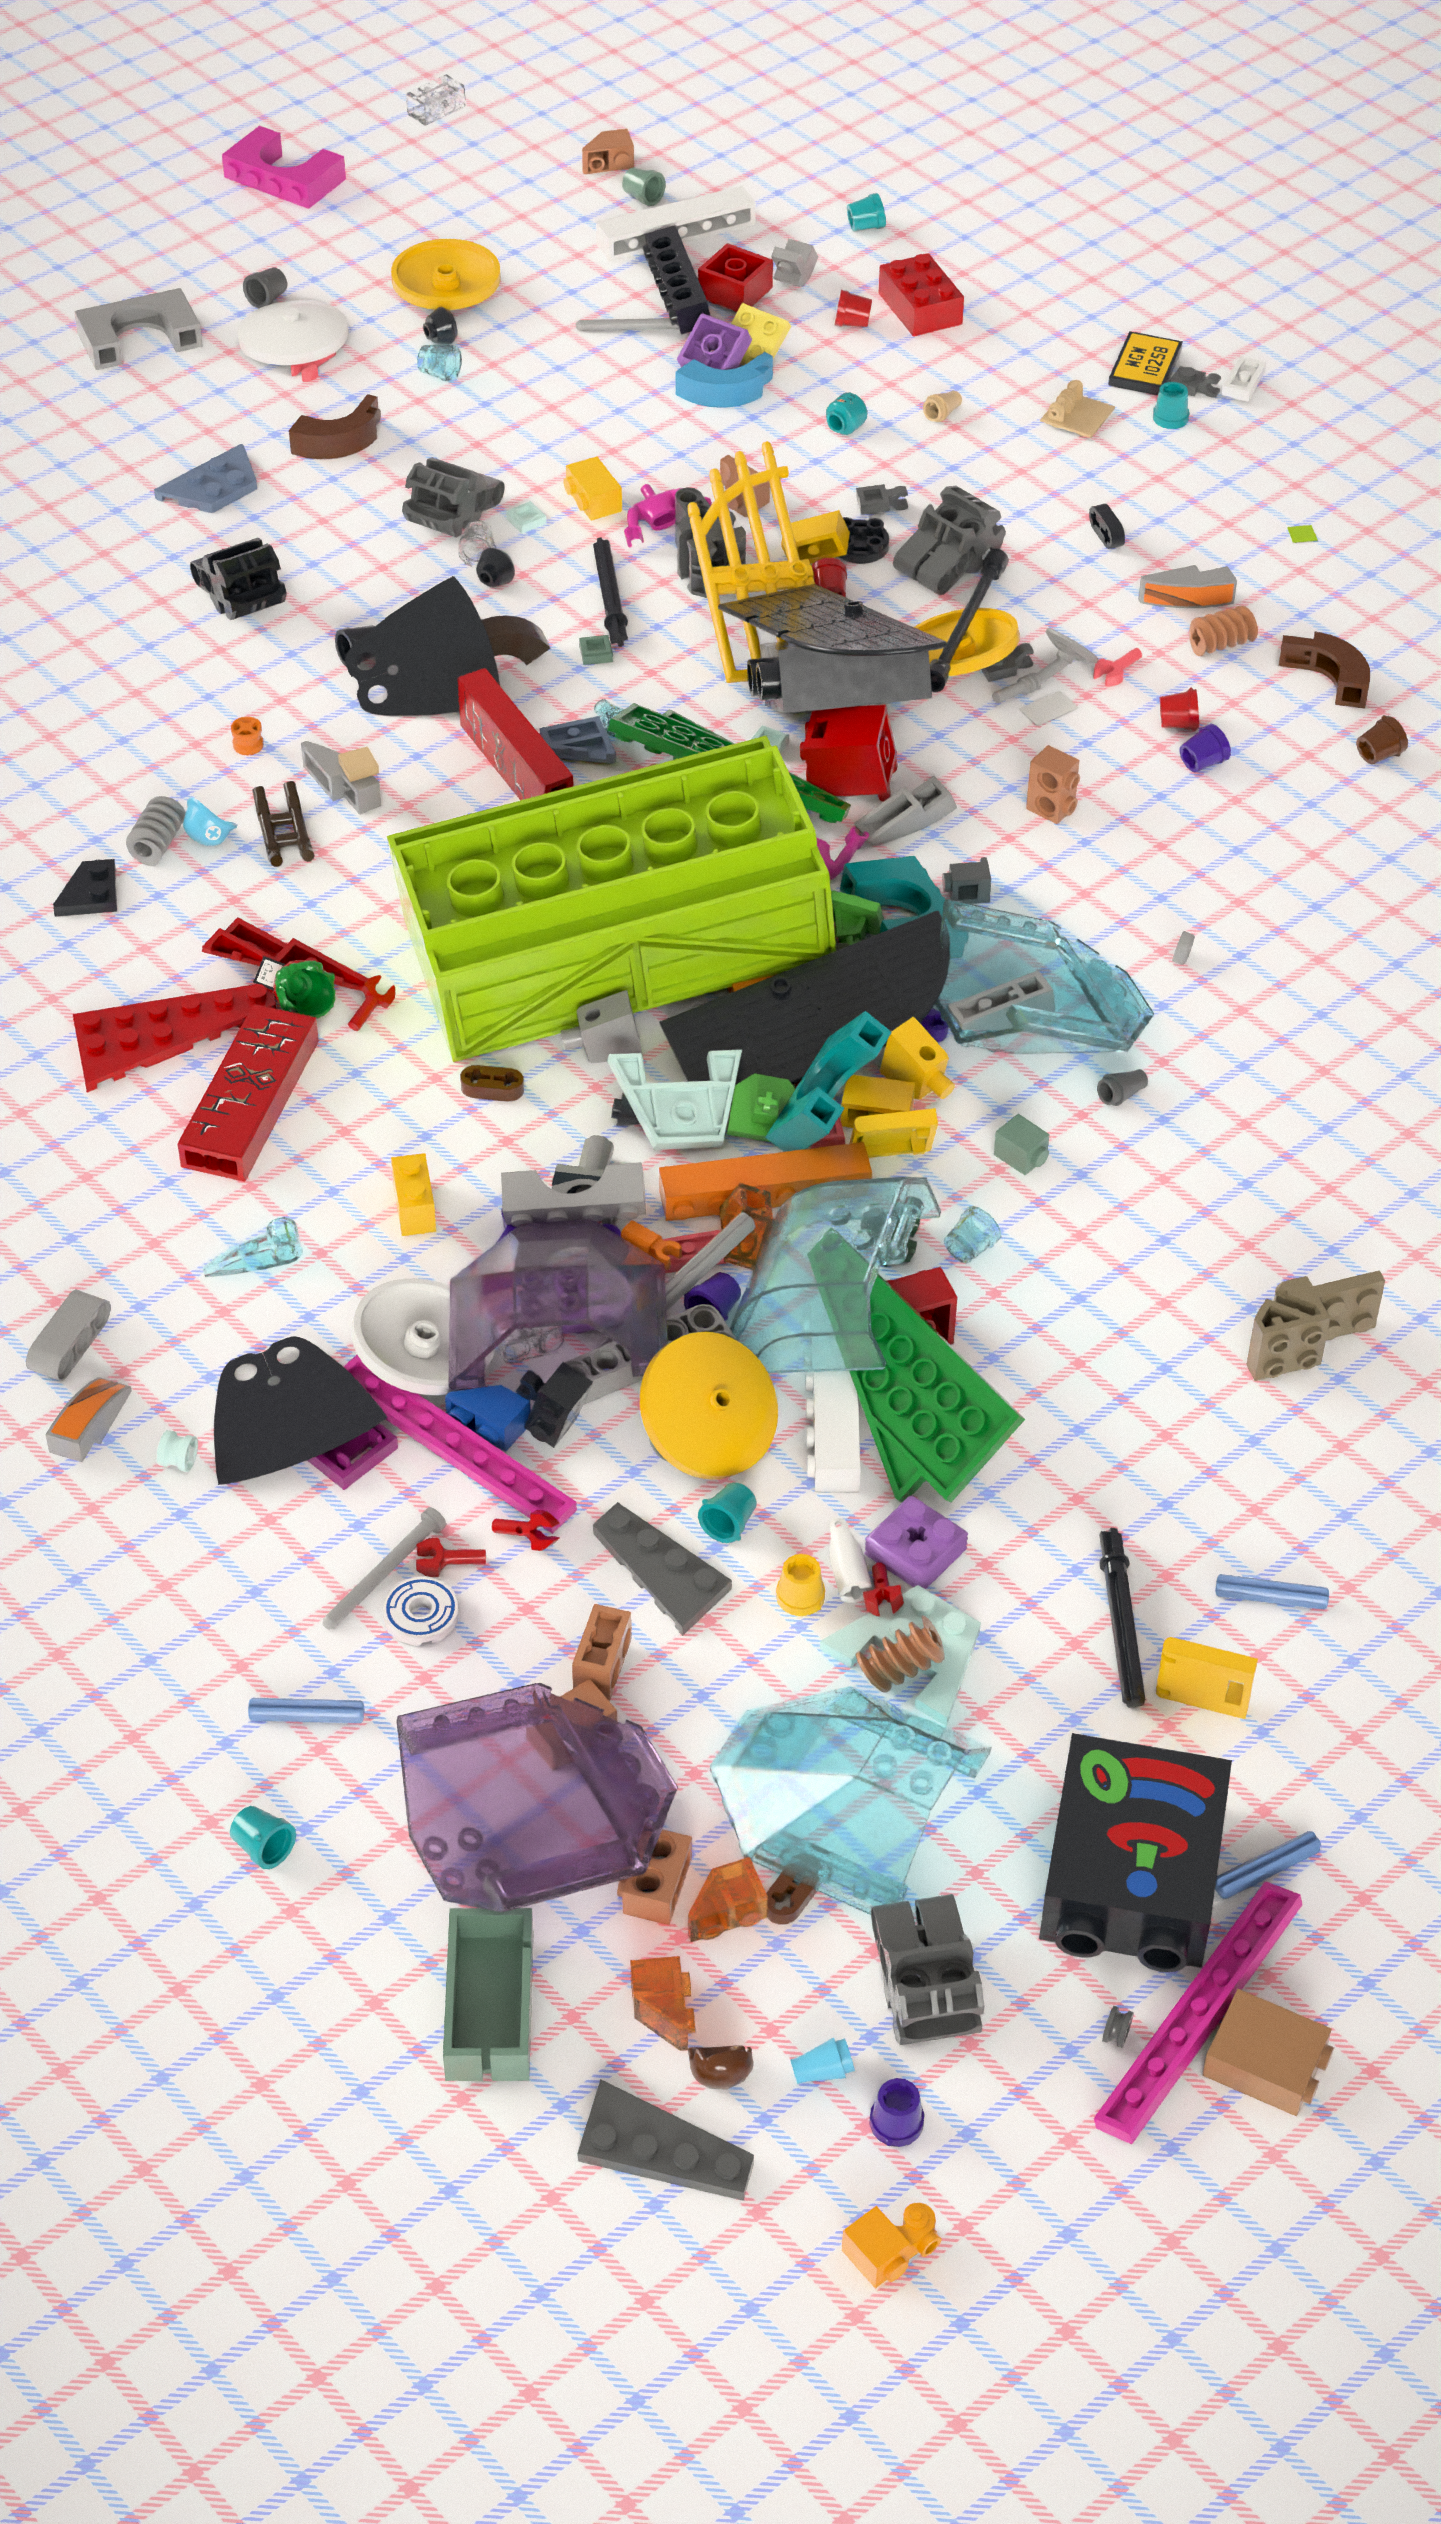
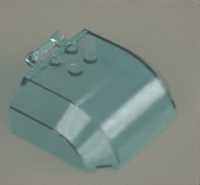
[730,1177,941,1373]

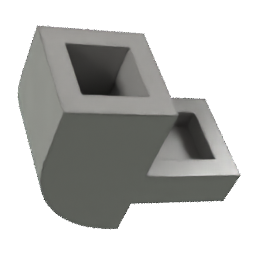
[771,238,819,287]

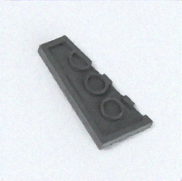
[593,1502,732,1636]
[577,2079,754,2201]

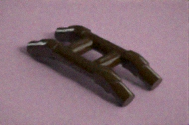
[252,781,315,867]

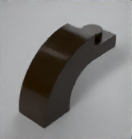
[482,615,551,666]

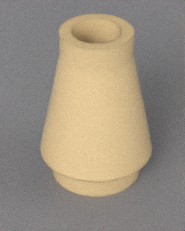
[923,390,962,422]

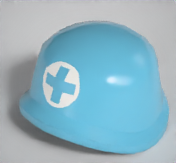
[183,798,238,846]

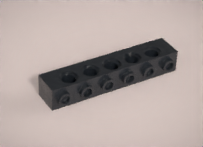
[642,225,711,335]

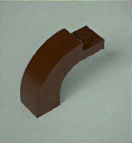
[289,394,381,459]
[1278,631,1370,709]

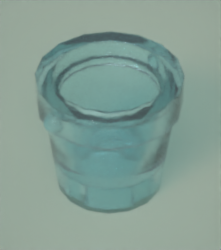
[417,344,462,383]
[944,1206,1002,1264]

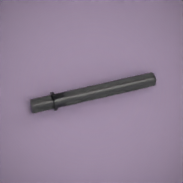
[593,537,628,647]
[1099,1528,1146,1709]

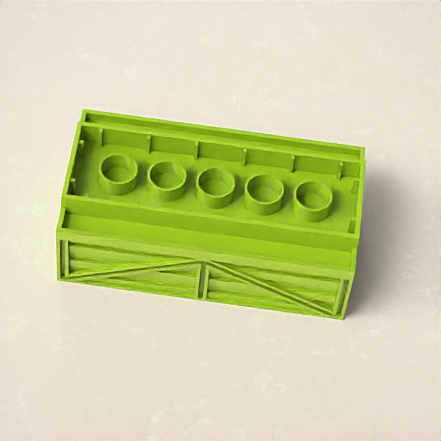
[386,735,836,1062]

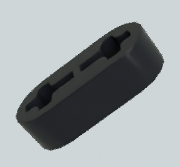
[1089,503,1125,549]

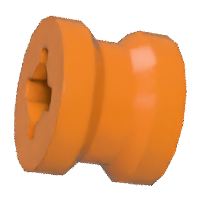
[231,716,264,756]

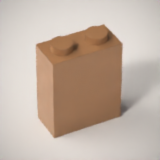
[1202,1989,1335,2117]

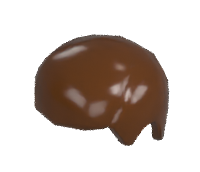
[688,2045,754,2090]

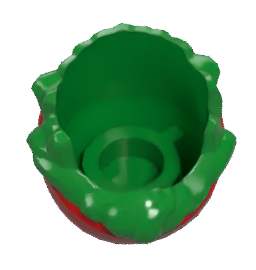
[273,960,336,1019]

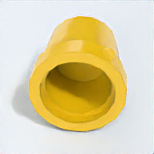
[776,1554,826,1616]

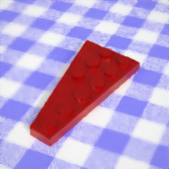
[72,984,277,1093]

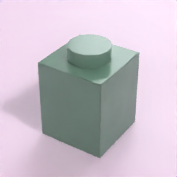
[994,1113,1050,1176]

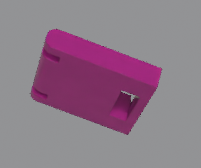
[307,1423,398,1490]

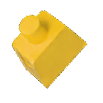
[879,1017,955,1100]

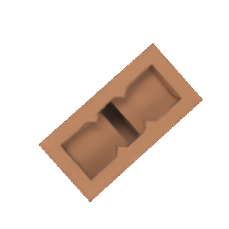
[1026,745,1080,825]
[572,1604,632,1700]
[617,1825,692,1926]

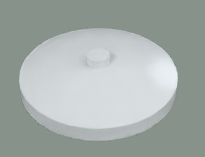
[237,300,349,365]
[351,1278,496,1395]

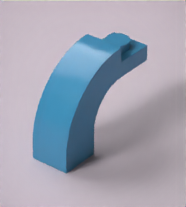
[675,352,773,408]

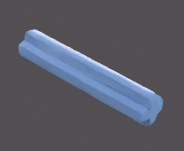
[1215,1574,1329,1610]
[248,1697,365,1724]
[1215,1831,1321,1899]

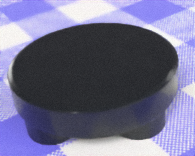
[839,517,890,564]

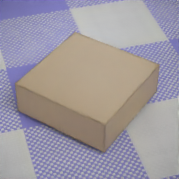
[338,746,379,782]

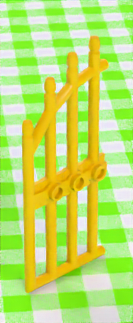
[688,441,815,683]

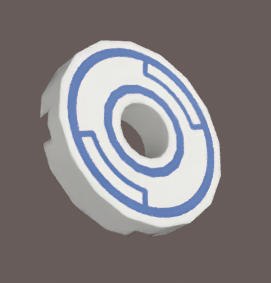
[383,1577,459,1646]

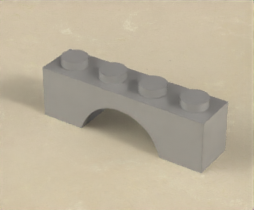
[501,1162,646,1228]

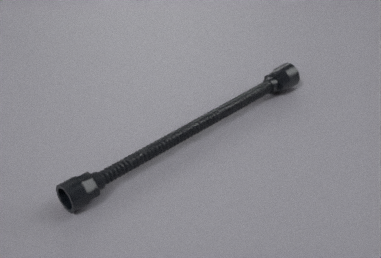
[930,549,1009,693]

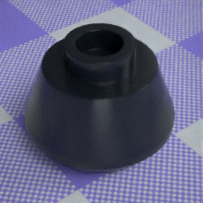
[423,307,458,344]
[476,548,515,587]

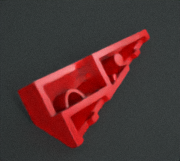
[201,917,376,991]

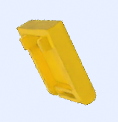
[849,1108,938,1158]
[1156,1637,1258,1719]

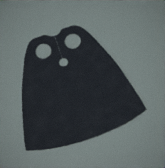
[345,576,500,716]
[214,1336,388,1485]

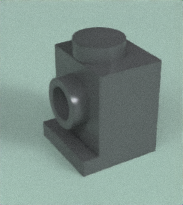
[942,857,991,905]

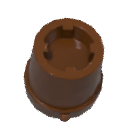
[1356,715,1408,765]

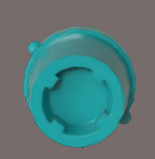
[846,192,886,231]
[1152,382,1190,429]
[697,1482,757,1543]
[229,1806,297,1870]

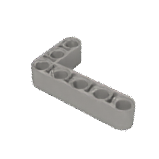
[565,1304,737,1405]

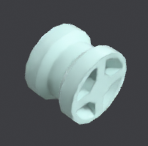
[157,1430,198,1472]

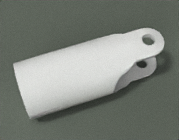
[829,1518,873,1603]

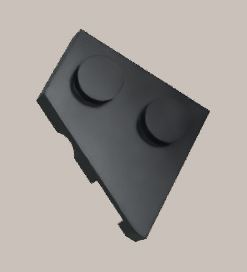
[53,859,117,917]

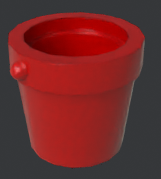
[834,289,872,327]
[811,558,847,597]
[1159,687,1199,732]

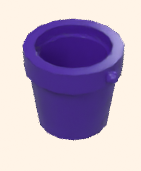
[1179,723,1231,773]
[684,1272,741,1328]
[869,2078,925,2147]

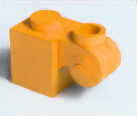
[842,2202,942,2289]

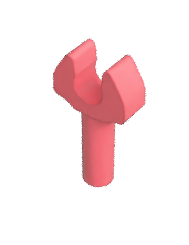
[291,352,336,382]
[1093,648,1142,686]

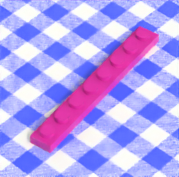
[343,1355,577,1534]
[1093,1881,1303,2144]

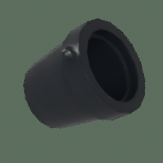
[335,625,375,667]

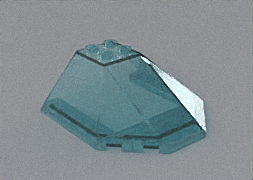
[935,899,1155,1054]
[710,1686,992,1915]

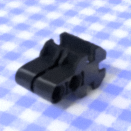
[190,537,287,620]

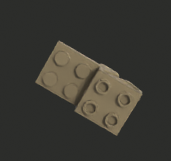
[1246,1270,1386,1381]

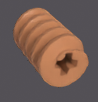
[1189,606,1258,656]
[855,1615,945,1693]

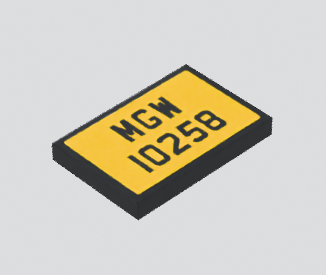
[1108,331,1183,395]

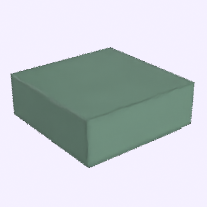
[579,635,613,665]

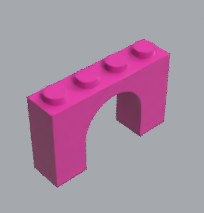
[222,125,346,209]

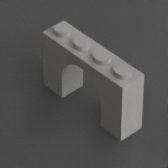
[74,288,203,370]

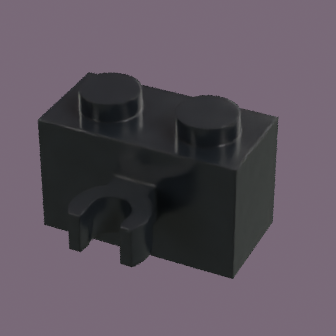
[516,1362,593,1448]

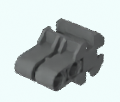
[402,457,505,538]
[893,485,1006,595]
[675,487,746,598]
[871,1894,985,2045]

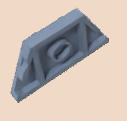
[154,444,258,513]

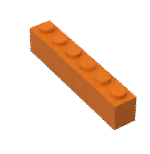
[659,1142,872,1221]

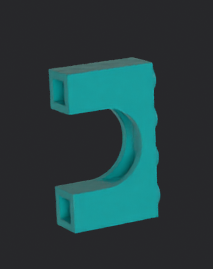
[839,856,967,959]
[765,1011,892,1152]

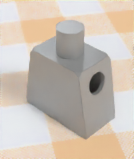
[561,990,643,1063]

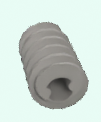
[126,796,186,866]

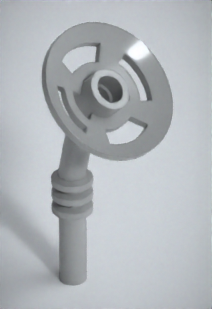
[992,628,1099,704]

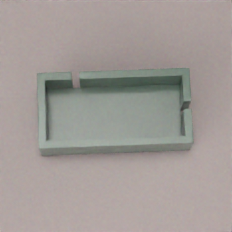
[443,1908,534,2081]

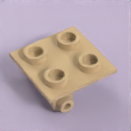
[1040,380,1116,438]

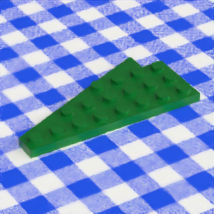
[607,703,851,823]
[808,1230,1026,1503]

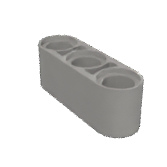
[26,1289,111,1381]

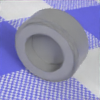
[1172,931,1195,965]

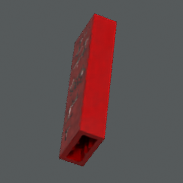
[458,668,574,800]
[177,1004,319,1182]

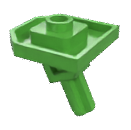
[831,890,884,945]
[727,1074,795,1142]

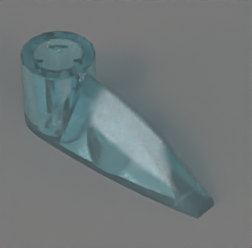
[203,1217,303,1277]

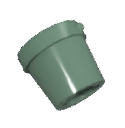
[622,167,666,206]

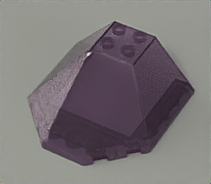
[448,1219,668,1389]
[396,1683,678,1913]

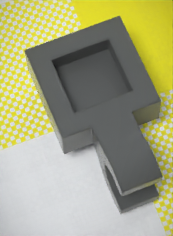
[1169,366,1221,398]
[856,484,908,515]
[981,643,1034,682]

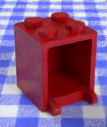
[800,704,898,802]

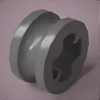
[1102,2006,1134,2048]

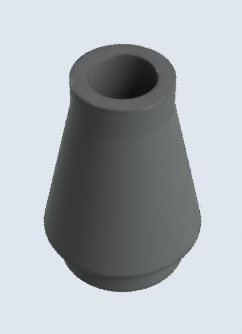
[1097,1069,1148,1106]

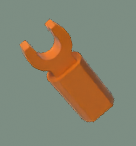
[621,1220,682,1270]

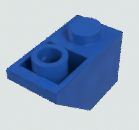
[445,1385,531,1452]

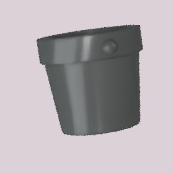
[243,267,288,309]

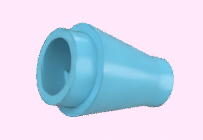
[790,2037,855,2084]

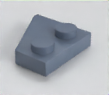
[539,716,617,764]

